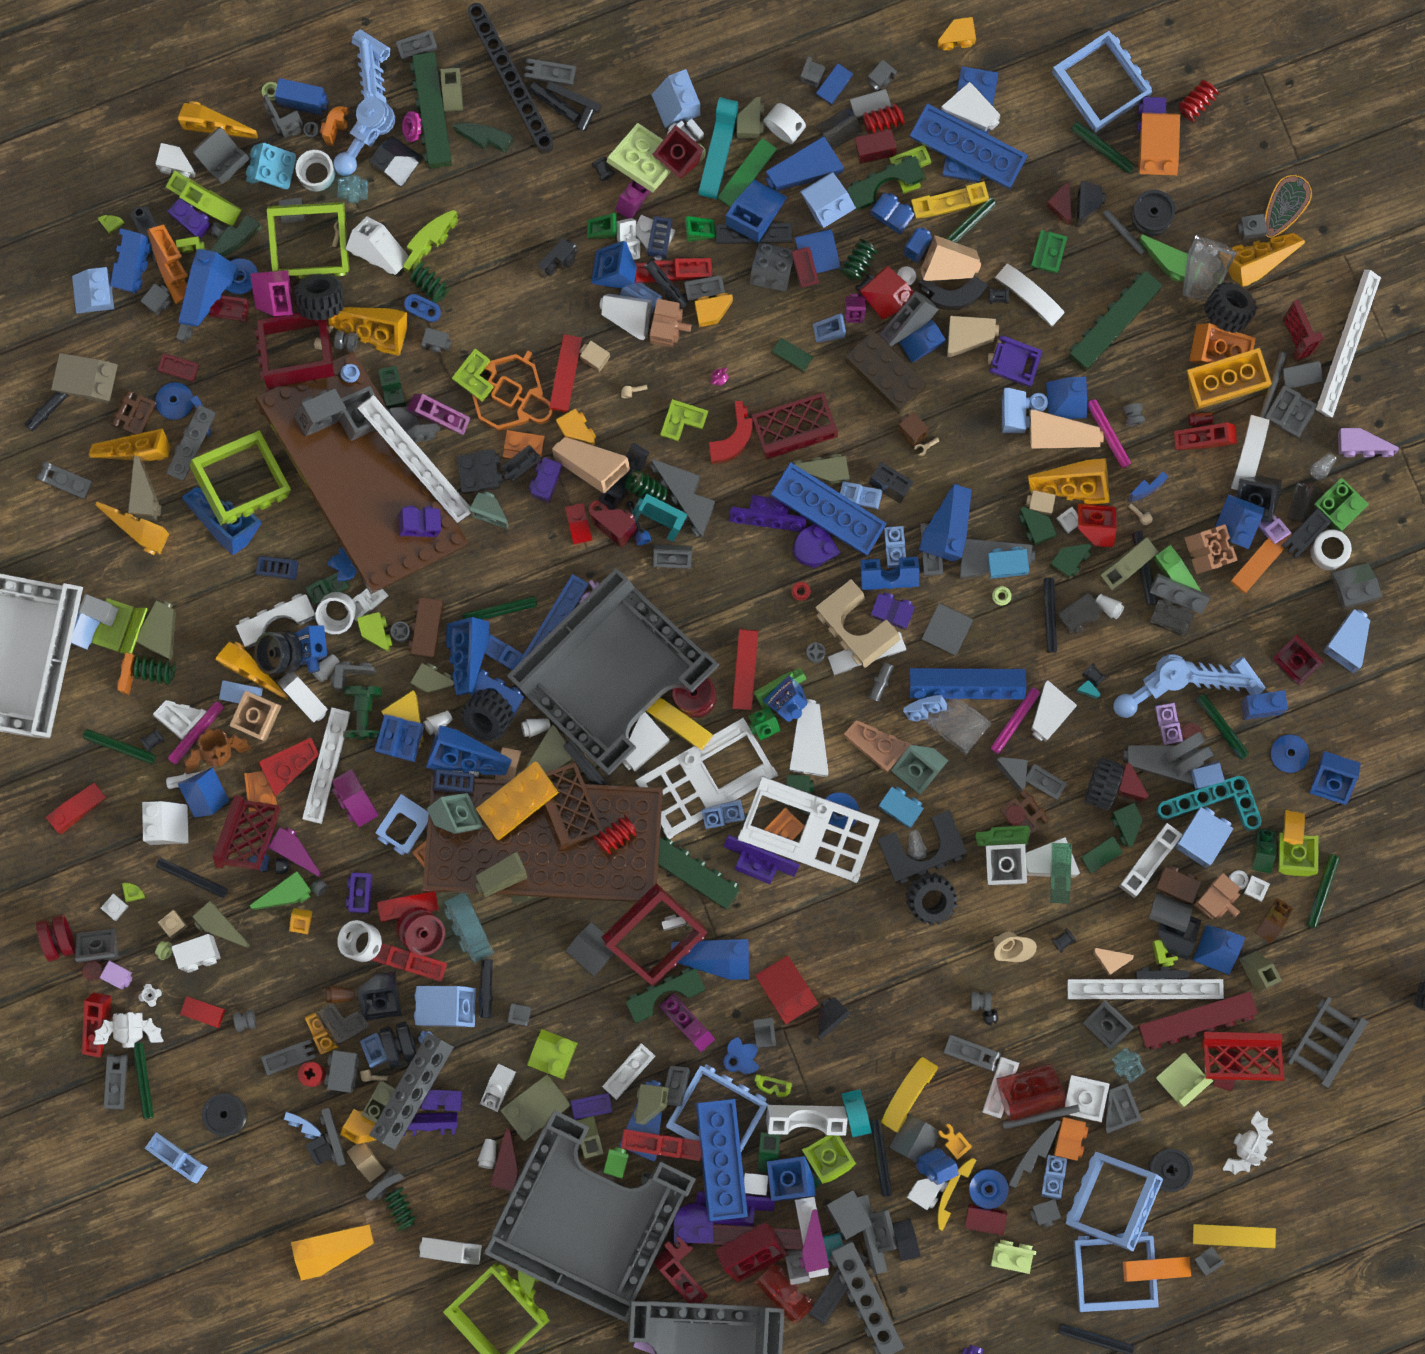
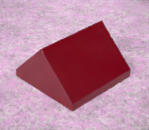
[652,125,704,179]
[1272,634,1324,686]
[1116,763,1149,802]

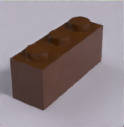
[408,597,444,659]

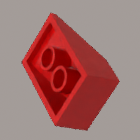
[755,956,819,1025]

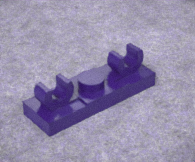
[403,1113,458,1136]

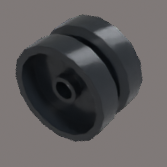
[1131,190,1175,237]
[254,631,303,675]
[380,1021,417,1070]
[202,1093,248,1136]
[1148,1149,1193,1192]

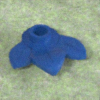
[327,548,357,581]
[723,1037,759,1074]

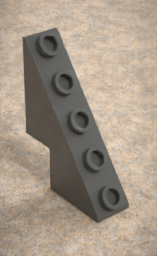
[649,459,715,538]

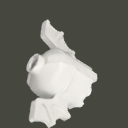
[93,1012,163,1048]
[1223,1111,1273,1175]

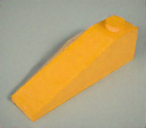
[178,101,258,139]
[1220,233,1305,287]
[328,307,407,356]
[89,428,171,461]
[1028,458,1109,504]
[95,502,169,555]
[215,641,289,700]
[291,1224,374,1281]

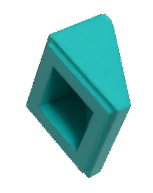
[1076,681,1100,699]
[823,1233,843,1261]

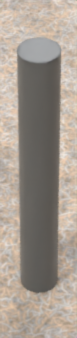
[1102,209,1146,255]

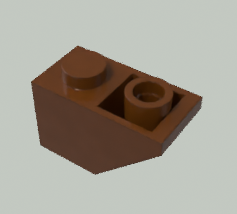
[1255,898,1293,944]

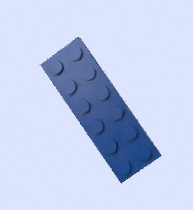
[942,67,998,183]
[909,103,1028,189]
[770,462,887,556]
[696,1099,748,1221]

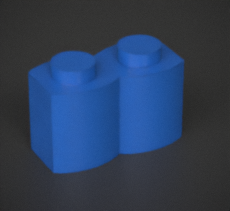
[870,192,915,235]
[903,227,932,263]
[916,1148,959,1185]

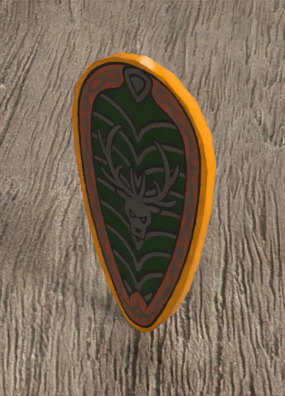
[1265,175,1312,238]

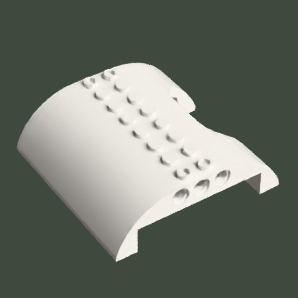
[0,574,83,738]

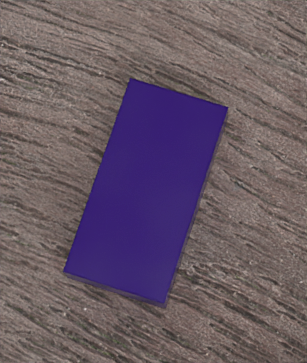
[571,1093,613,1120]

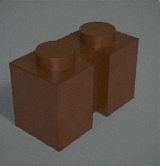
[898,412,929,448]
[1155,866,1201,905]

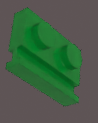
[1031,230,1067,274]

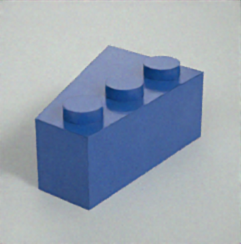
[110,228,152,294]

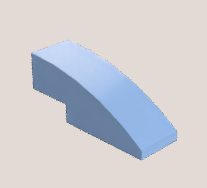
[145,1132,208,1184]

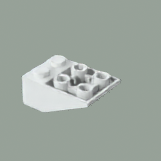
[346,217,409,275]

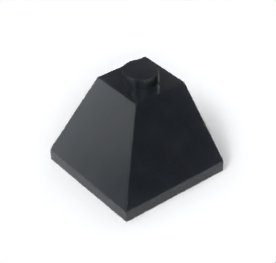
[369,136,423,188]
[1076,181,1105,227]
[1237,476,1282,522]
[1157,916,1201,960]
[357,971,402,1021]
[818,997,851,1040]

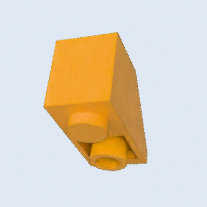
[937,17,976,51]
[695,293,733,327]
[556,409,596,446]
[340,1109,376,1144]

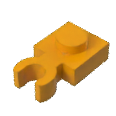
[938,1124,972,1160]

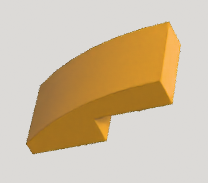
[1283,810,1305,845]
[305,1009,339,1055]

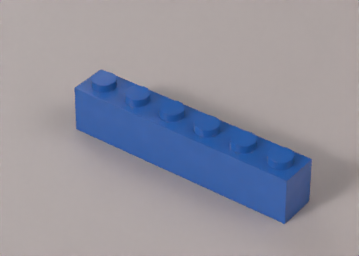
[909,668,1026,700]

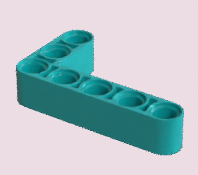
[698,97,738,200]
[1156,776,1261,831]

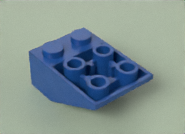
[726,180,787,242]

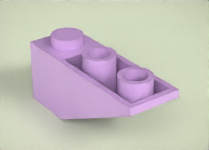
[1338,428,1399,457]

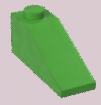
[1139,234,1194,282]
[1153,545,1202,592]
[250,872,312,910]

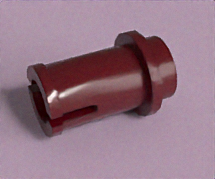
[1188,412,1213,427]

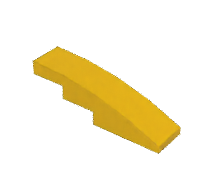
[645,697,713,751]
[1193,1224,1276,1248]

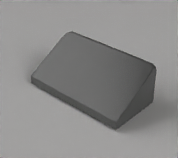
[1281,361,1323,389]
[653,544,692,569]

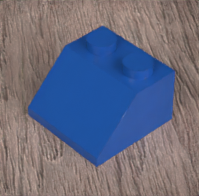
[1215,494,1264,549]
[1310,751,1361,805]
[767,1156,816,1201]

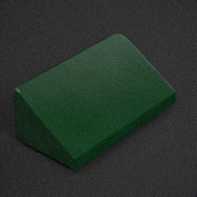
[771,338,813,373]
[1080,836,1123,874]

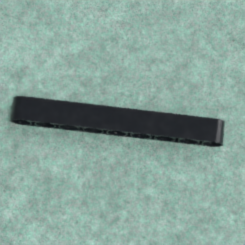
[468,3,554,154]

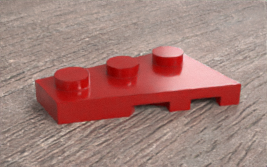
[258,738,319,797]

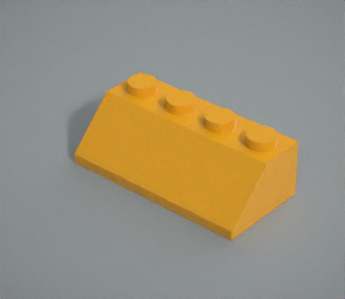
[1187,348,1272,410]

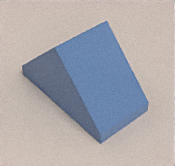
[813,314,846,342]
[1191,760,1225,789]
[360,1033,388,1068]

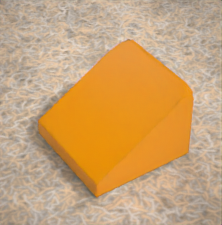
[289,908,312,934]

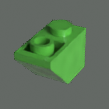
[603,1147,629,1179]

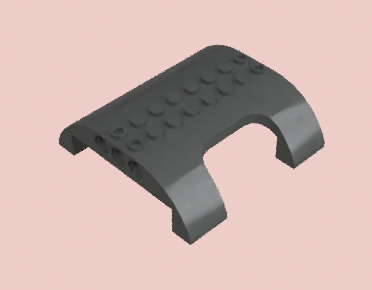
[507,568,719,775]
[484,1110,696,1323]
[628,1301,784,1354]

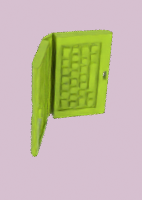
[91,598,147,654]

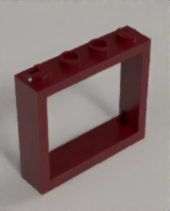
[255,313,335,389]
[602,883,708,986]

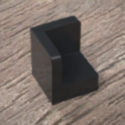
[305,1136,333,1166]

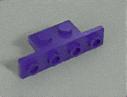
[729,495,806,532]
[724,835,799,884]
[696,1191,775,1227]

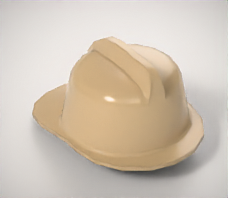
[993,931,1037,962]

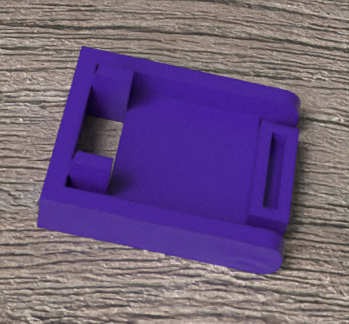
[989,336,1042,387]

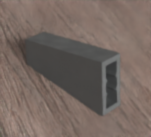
[959,539,1035,580]
[1123,746,1198,786]

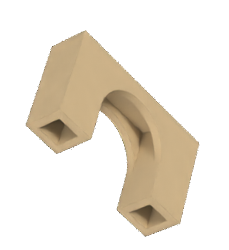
[815,579,901,668]

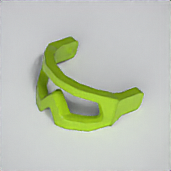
[755,1074,792,1097]

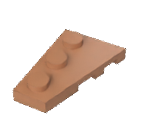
[843,720,912,773]

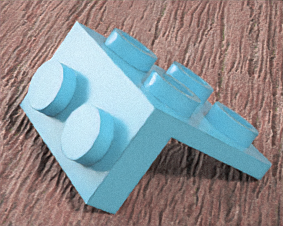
[246,143,296,189]

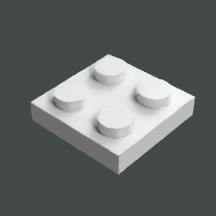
[1064,1075,1109,1122]

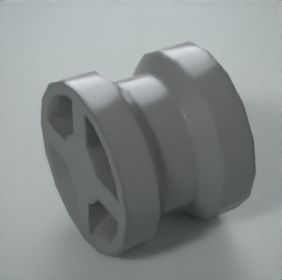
[806,642,825,663]

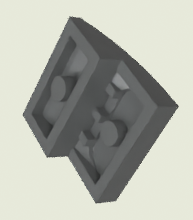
[1265,385,1317,439]
[922,603,974,655]
[1149,892,1193,932]

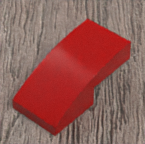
[180,996,225,1028]

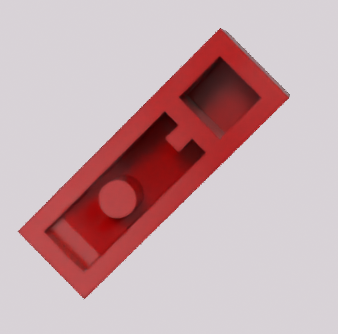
[1174,422,1237,450]
[46,783,106,834]
[377,891,439,923]
[82,992,111,1057]

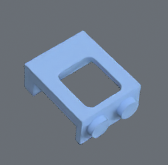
[375,794,429,855]

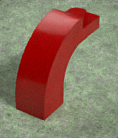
[709,401,752,464]

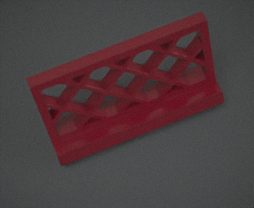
[1283,299,1324,362]
[751,392,838,460]
[213,795,281,870]

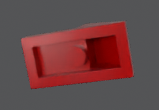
[565,503,592,545]

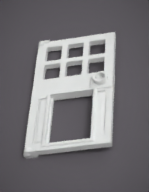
[635,718,778,839]
[737,776,880,883]

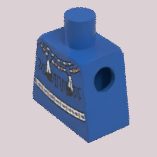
[294,625,327,673]
[763,676,808,722]

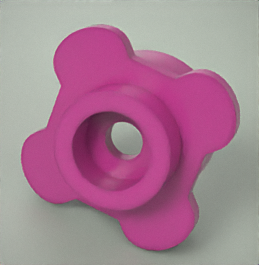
[710,367,729,386]

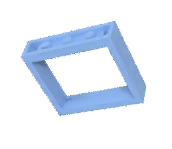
[1052,31,1152,133]
[666,1064,768,1152]
[1065,1151,1163,1251]
[1073,1232,1159,1312]

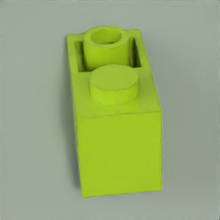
[357,612,392,652]

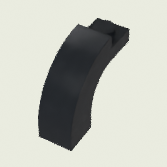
[919,275,988,310]
[598,443,650,510]

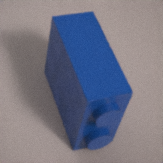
[275,78,329,116]
[1241,690,1288,720]

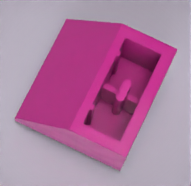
[250,270,294,316]

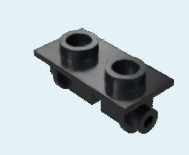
[501,444,542,481]

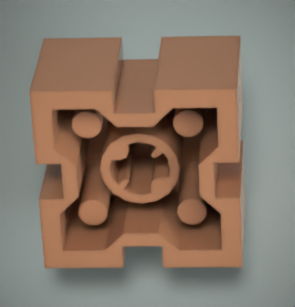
[650,299,692,348]
[1185,524,1238,574]
[1194,873,1241,920]

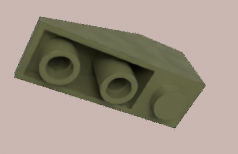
[792,454,849,484]
[1100,537,1158,590]

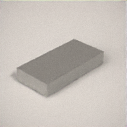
[850,89,891,119]

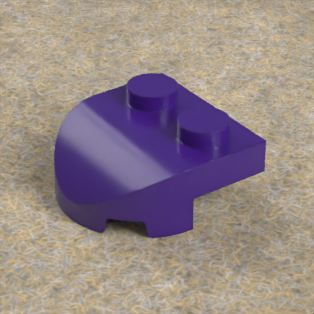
[793,524,840,568]
[674,1203,713,1243]

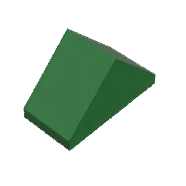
[587,213,617,239]
[685,216,716,242]

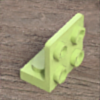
[1156,1053,1213,1107]
[991,1240,1036,1274]

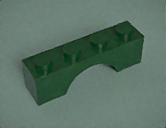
[847,155,927,211]
[626,967,706,1024]

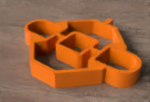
[472,351,553,431]

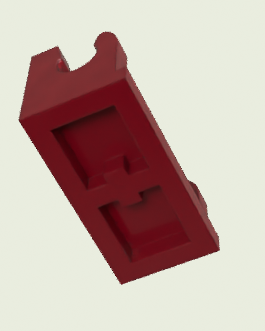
[855,129,896,164]
[209,295,250,322]
[965,1203,1007,1235]
[664,1237,693,1262]

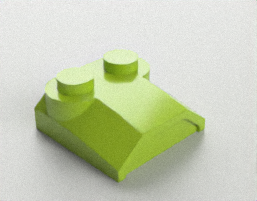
[1277,833,1318,876]
[528,1029,578,1080]
[802,1135,856,1184]

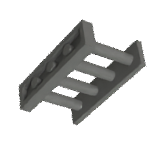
[1285,997,1368,1088]

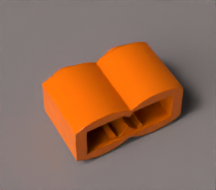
[1053,1117,1088,1161]

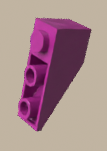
[615,180,651,219]
[659,993,715,1052]

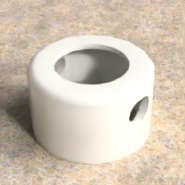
[764,103,806,144]
[295,150,335,192]
[1310,530,1351,570]
[315,592,356,634]
[338,920,382,962]

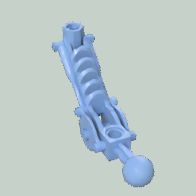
[333,29,395,176]
[1113,654,1265,718]

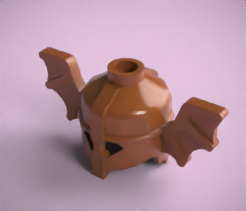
[184,728,251,773]

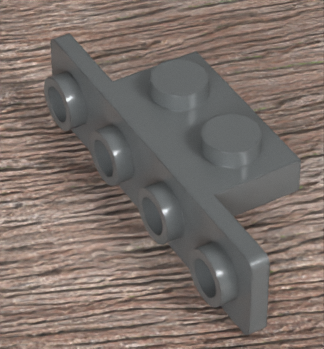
[167,405,216,481]
[857,1195,898,1275]

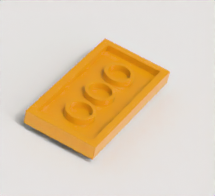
[476,761,559,840]

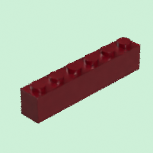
[1137,991,1258,1050]

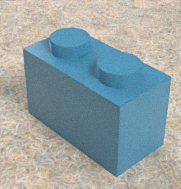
[987,547,1029,579]
[878,787,924,829]

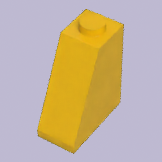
[381,690,424,749]

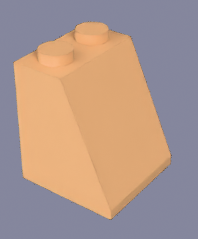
[920,235,981,281]
[230,690,281,741]

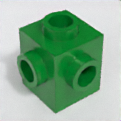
[748,707,781,741]

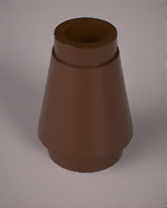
[326,985,354,1005]

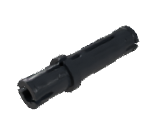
[528,81,580,124]
[644,259,688,309]
[24,392,69,432]
[478,959,494,1018]

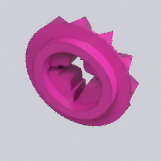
[402,111,422,142]

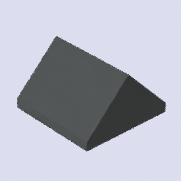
[995,757,1028,793]
[566,922,620,977]
[75,928,119,963]
[1083,1000,1134,1050]
[889,1114,939,1163]
[824,1191,872,1241]

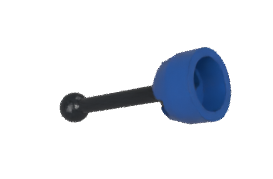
[626,501,652,545]

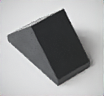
[892,1218,920,1261]

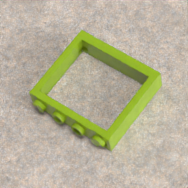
[267,202,350,278]
[189,430,291,525]
[443,1262,550,1354]

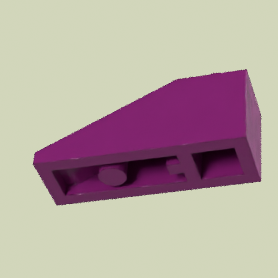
[845,294,866,323]
[407,394,470,435]
[268,827,322,877]
[799,1209,829,1273]

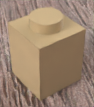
[579,341,610,372]
[1026,490,1056,517]
[158,910,188,938]

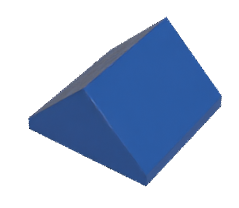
[178,767,229,817]

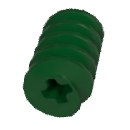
[840,238,878,281]
[410,261,451,303]
[625,470,667,502]
[134,655,176,685]
[383,1187,417,1231]

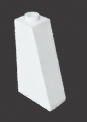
[790,699,828,777]

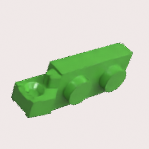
[754,668,806,709]
[975,826,1030,846]

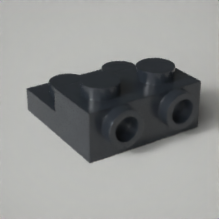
[537,238,578,279]
[457,449,503,494]

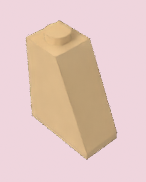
[947,316,999,357]

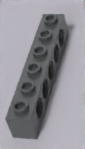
[369,1033,454,1149]
[829,1240,904,1354]

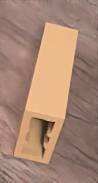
[1029,409,1104,449]
[552,437,630,493]

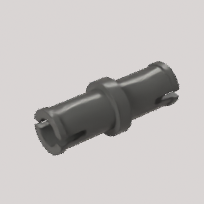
[868,662,894,702]

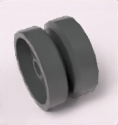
[1164,732,1214,777]

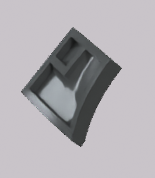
[365,1166,404,1201]

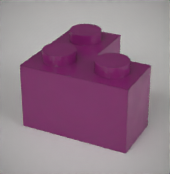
[332,769,379,827]

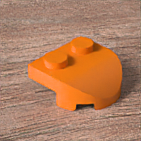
[320,106,349,147]

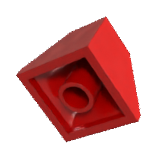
[859,266,914,320]
[1078,503,1117,547]

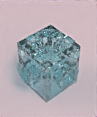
[337,175,368,204]
[1112,1047,1145,1083]

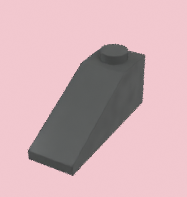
[879,291,939,346]

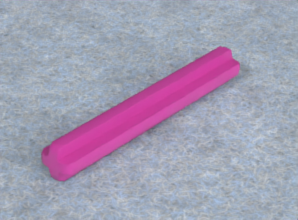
[1087,399,1131,468]
[991,688,1040,754]
[168,701,224,764]

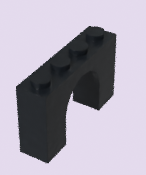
[877,810,967,885]

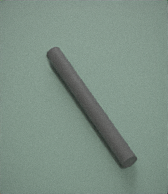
[1259,351,1287,419]
[1003,1104,1080,1129]

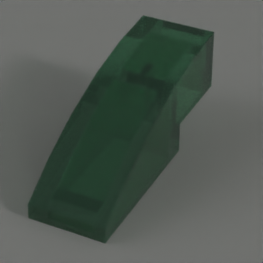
[453,123,514,154]
[210,214,262,257]
[1050,843,1072,904]

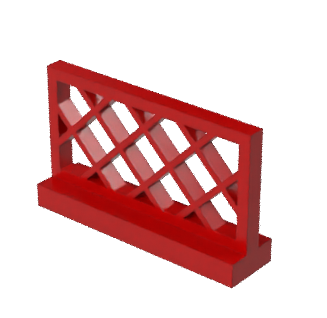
[1201,1032,1284,1081]

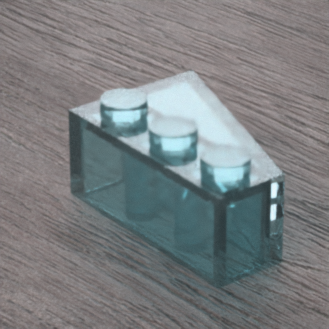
[444,893,495,963]

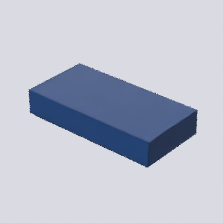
[816,64,853,105]

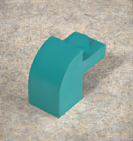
[841,1089,871,1137]

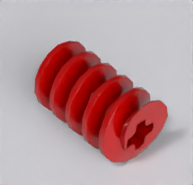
[1178,80,1219,122]
[863,103,905,134]
[593,814,637,854]
[298,1062,326,1087]

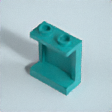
[632,494,688,542]

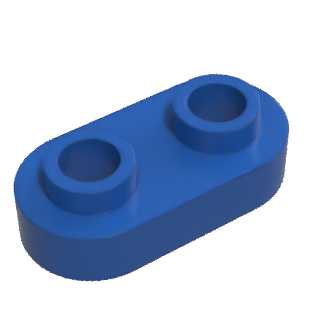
[404,294,441,322]

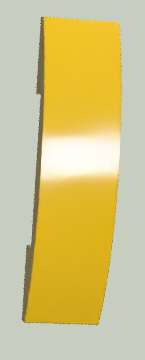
[911,181,989,219]
[881,1057,939,1133]
[937,1158,976,1231]

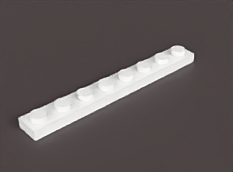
[1316,269,1381,418]
[358,395,470,523]
[1067,979,1224,999]

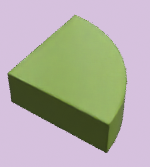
[98,215,125,234]
[122,883,145,902]

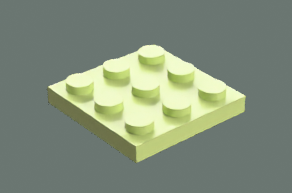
[606,123,671,193]

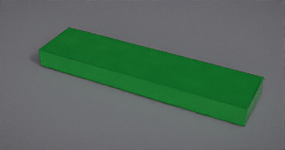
[717,138,777,208]

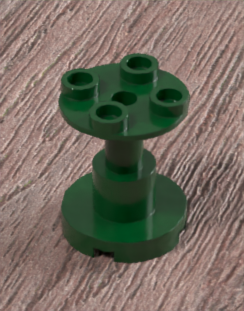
[343,686,382,740]

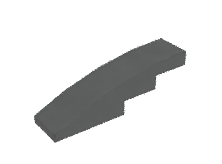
[1008,1120,1060,1188]

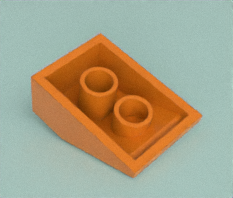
[1138,113,1180,175]
[1189,323,1256,365]

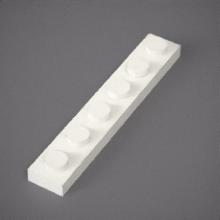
[302,708,351,824]

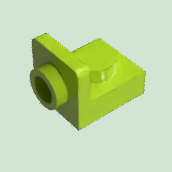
[176,236,205,253]
[1152,940,1178,967]

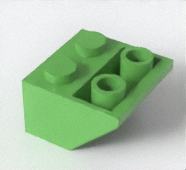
[1314,478,1369,532]

